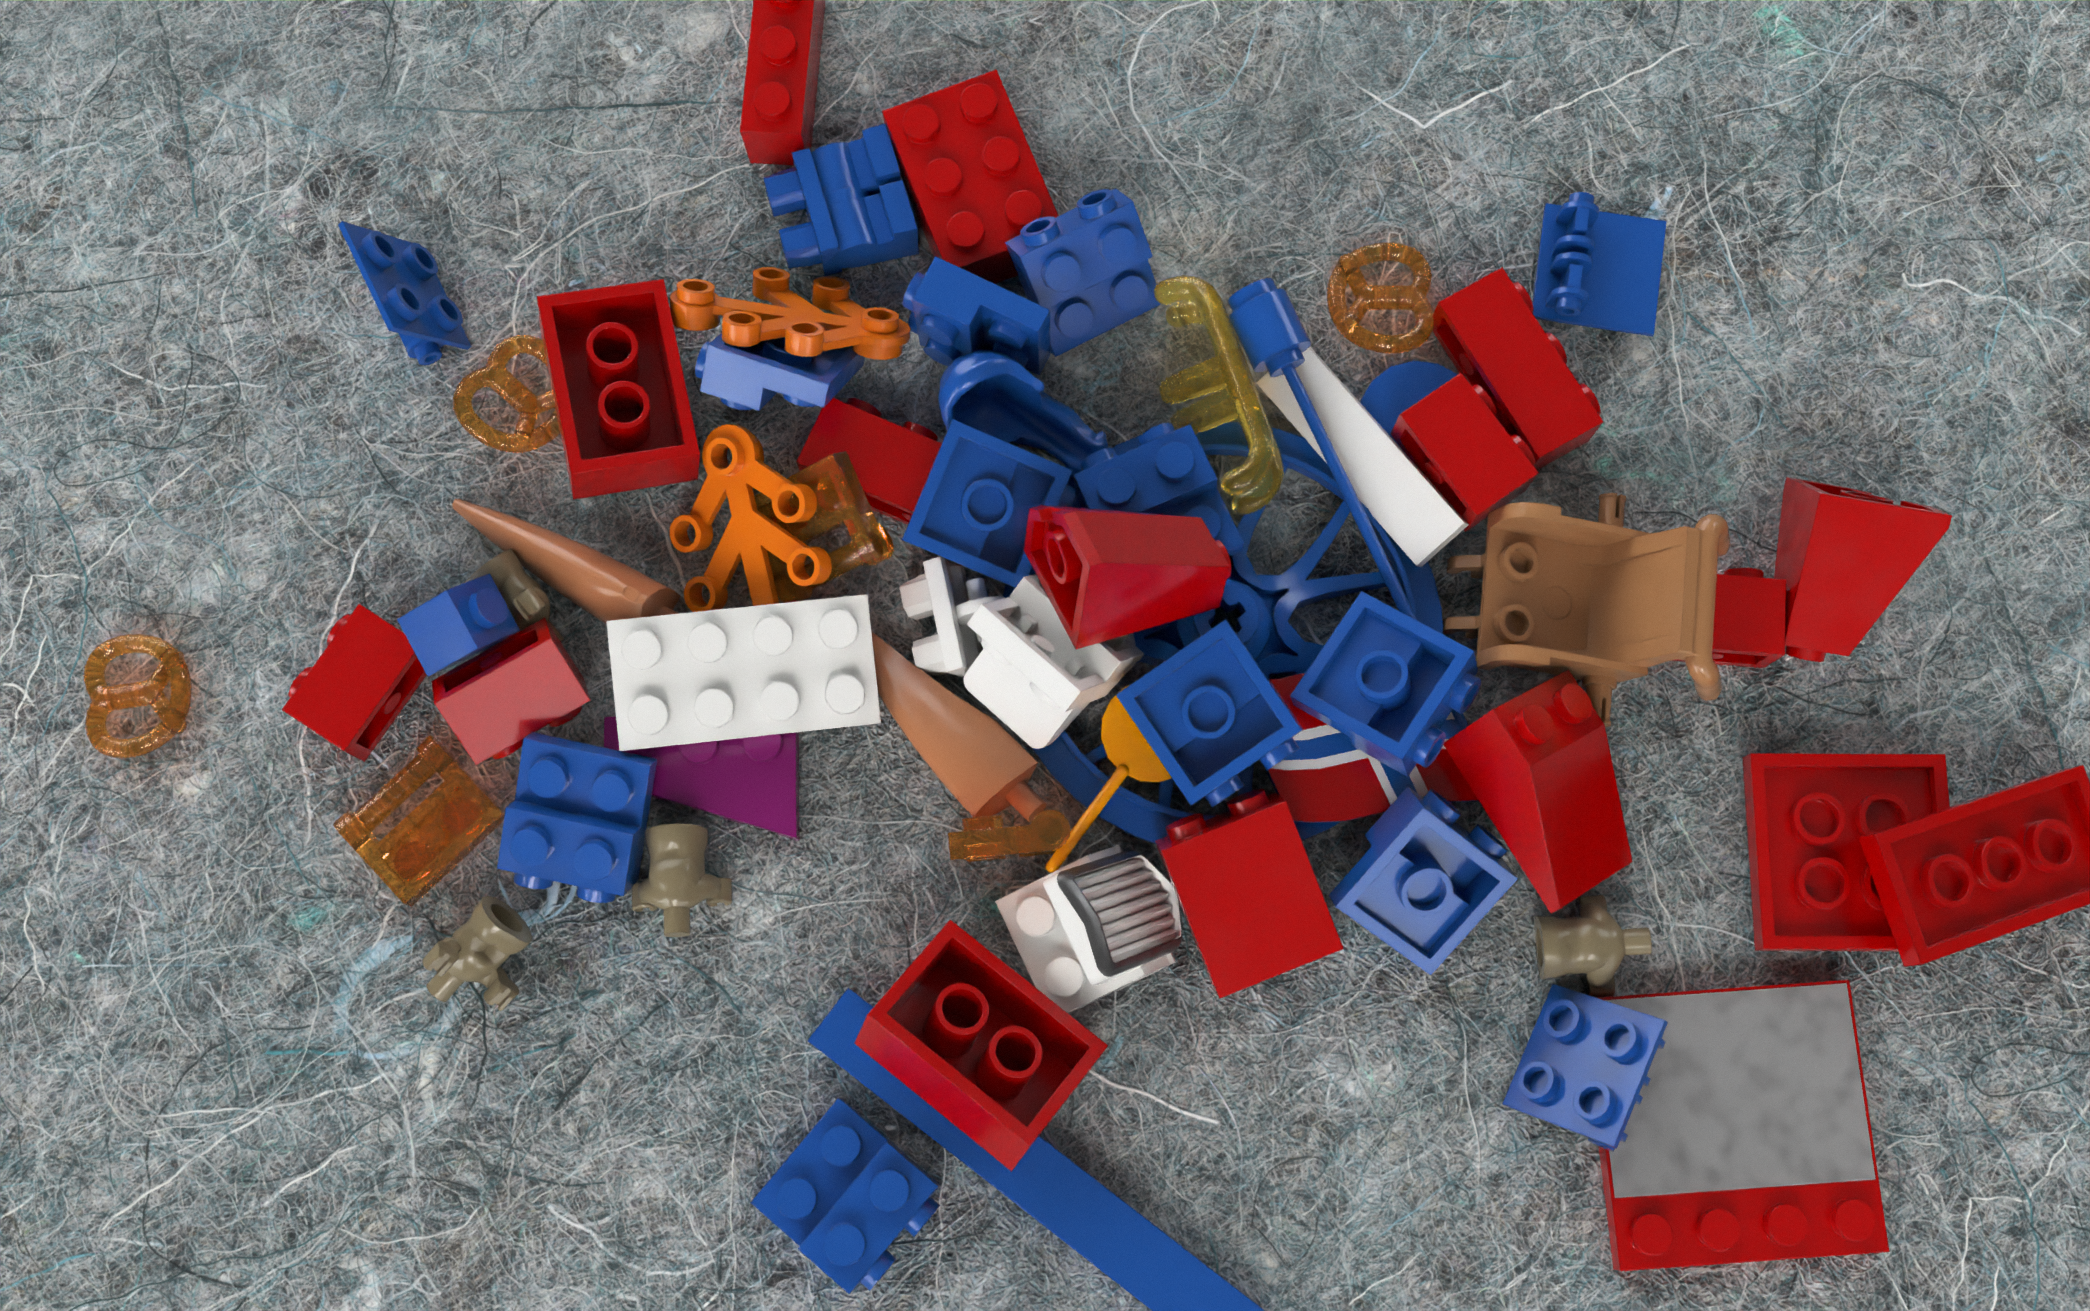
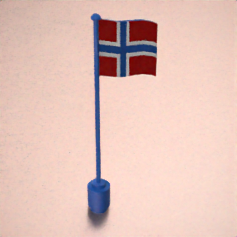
[1228,278,1479,823]

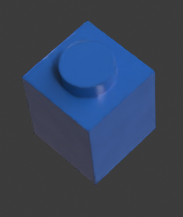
[397,573,520,677]

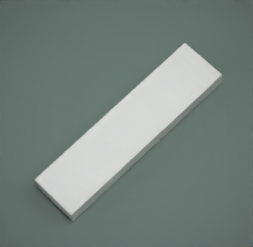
[1257,347,1469,567]

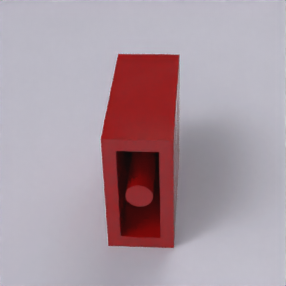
[1155,789,1344,998]

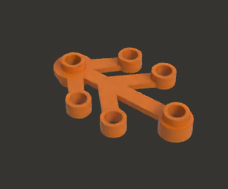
[670,267,911,360]
[669,424,832,612]

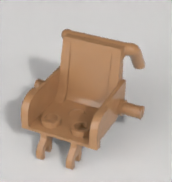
[1443,493,1730,727]

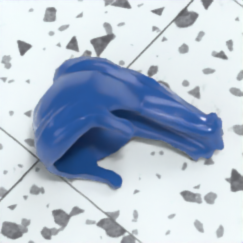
[938,350,1108,478]

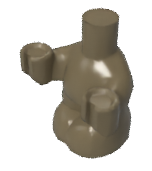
[464,549,564,653]
[632,823,732,937]
[1534,895,1652,997]
[422,896,532,1011]

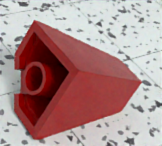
[1774,477,1952,662]
[1024,505,1231,650]

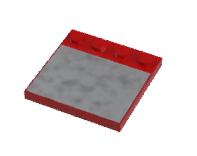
[1598,980,1889,1271]

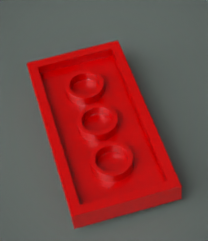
[1859,765,2090,967]

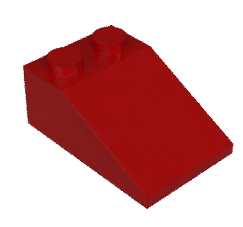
[1443,669,1633,914]

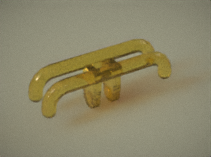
[1154,275,1284,515]

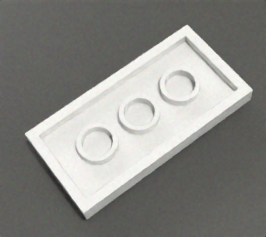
[606,594,881,751]

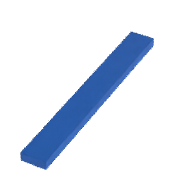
[808,988,1265,1311]

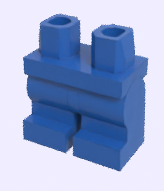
[763,123,919,276]

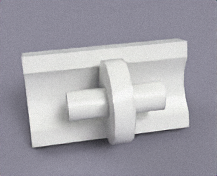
[899,557,1005,678]

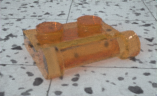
[754,451,894,603]
[333,734,505,907]
[948,810,1071,863]

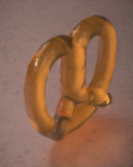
[1327,242,1434,353]
[453,335,560,453]
[84,634,192,758]

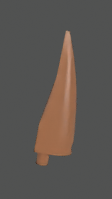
[452,499,681,624]
[872,632,1047,822]

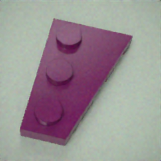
[604,717,800,841]

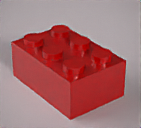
[882,69,1059,284]
[537,279,700,500]
[854,920,1108,1172]

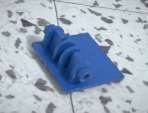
[1532,192,1667,337]
[338,221,472,365]
[1502,984,1668,1152]

